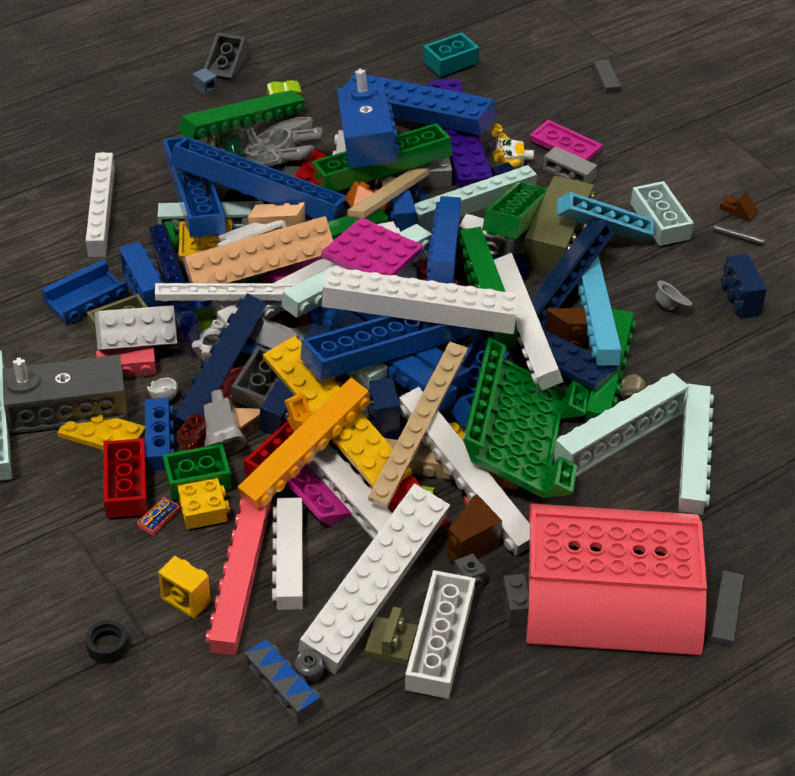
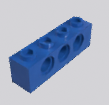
[145,398,174,470]

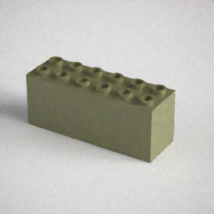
[522,175,596,272]

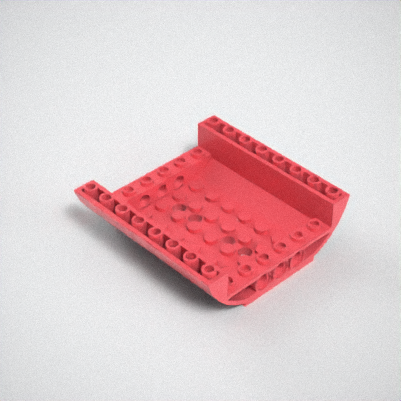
[526,503,707,655]

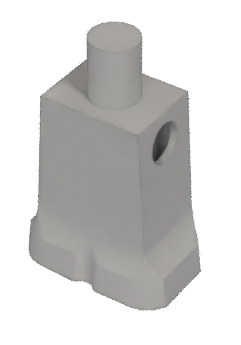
[204,390,247,455]

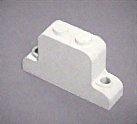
[217,220,286,247]

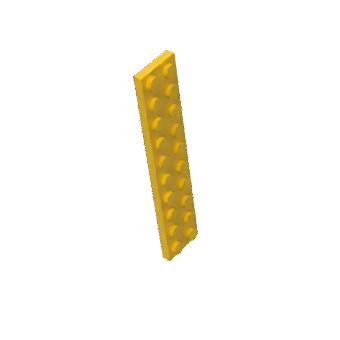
[263,336,412,487]

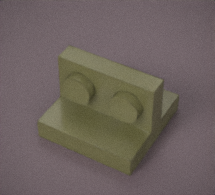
[365,607,418,665]

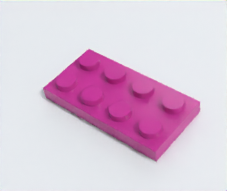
[529,120,602,161]

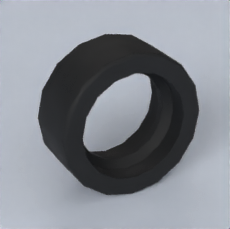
[85,620,128,663]

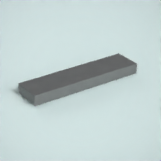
[711,570,744,646]

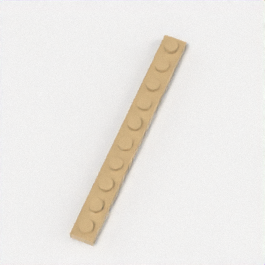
[368,342,468,508]

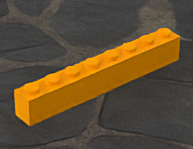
[238,378,370,510]

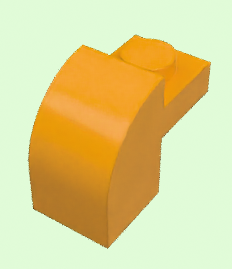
[284,392,315,432]

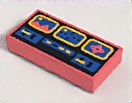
[137,497,180,536]

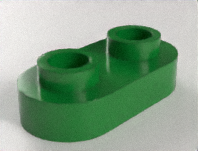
[164,221,180,250]

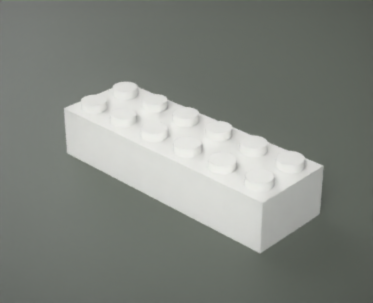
[405,570,475,699]

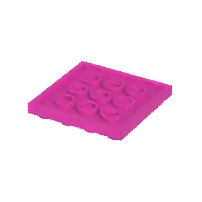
[321,217,423,276]

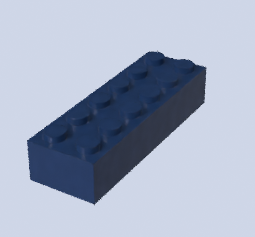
[260,323,331,434]

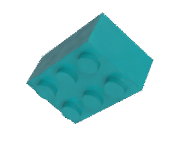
[423,32,480,77]

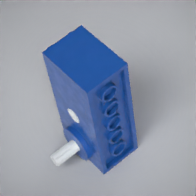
[337,69,399,168]

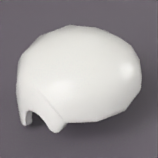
[147,377,178,401]

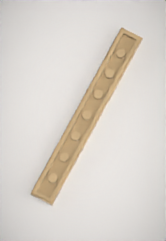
[348,167,429,218]

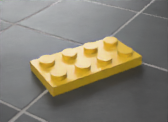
[57,415,145,450]

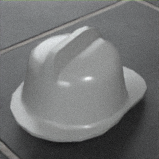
[655,281,692,310]

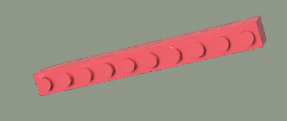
[206,497,273,656]

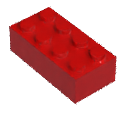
[103,438,148,518]

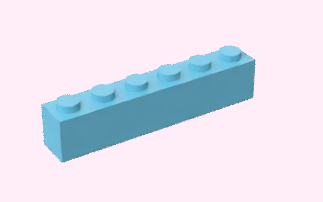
[557,192,654,242]

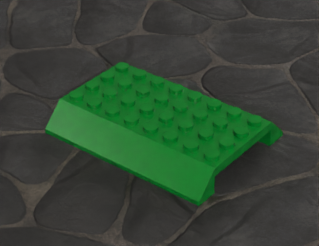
[463,337,590,498]

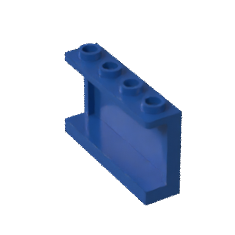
[41,259,129,326]

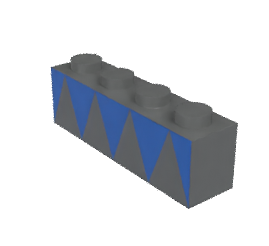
[244,639,321,725]

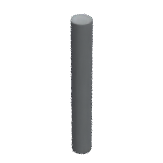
[713,225,766,246]

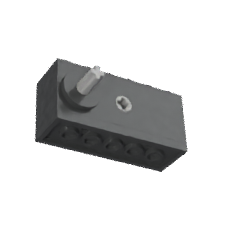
[2,355,128,434]

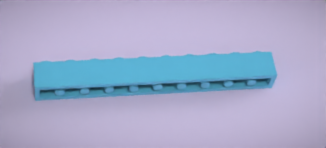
[576,256,621,366]

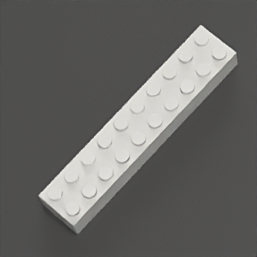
[322,267,519,334]
[298,483,450,674]

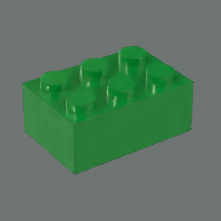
[163,444,232,500]

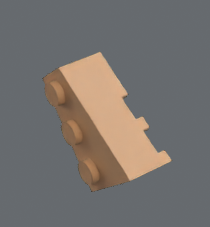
[248,202,305,231]

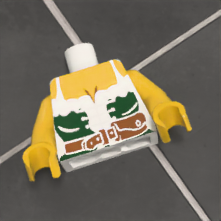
[492,124,534,171]

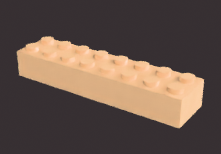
[183,216,333,283]

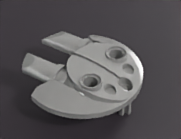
[243,117,324,167]

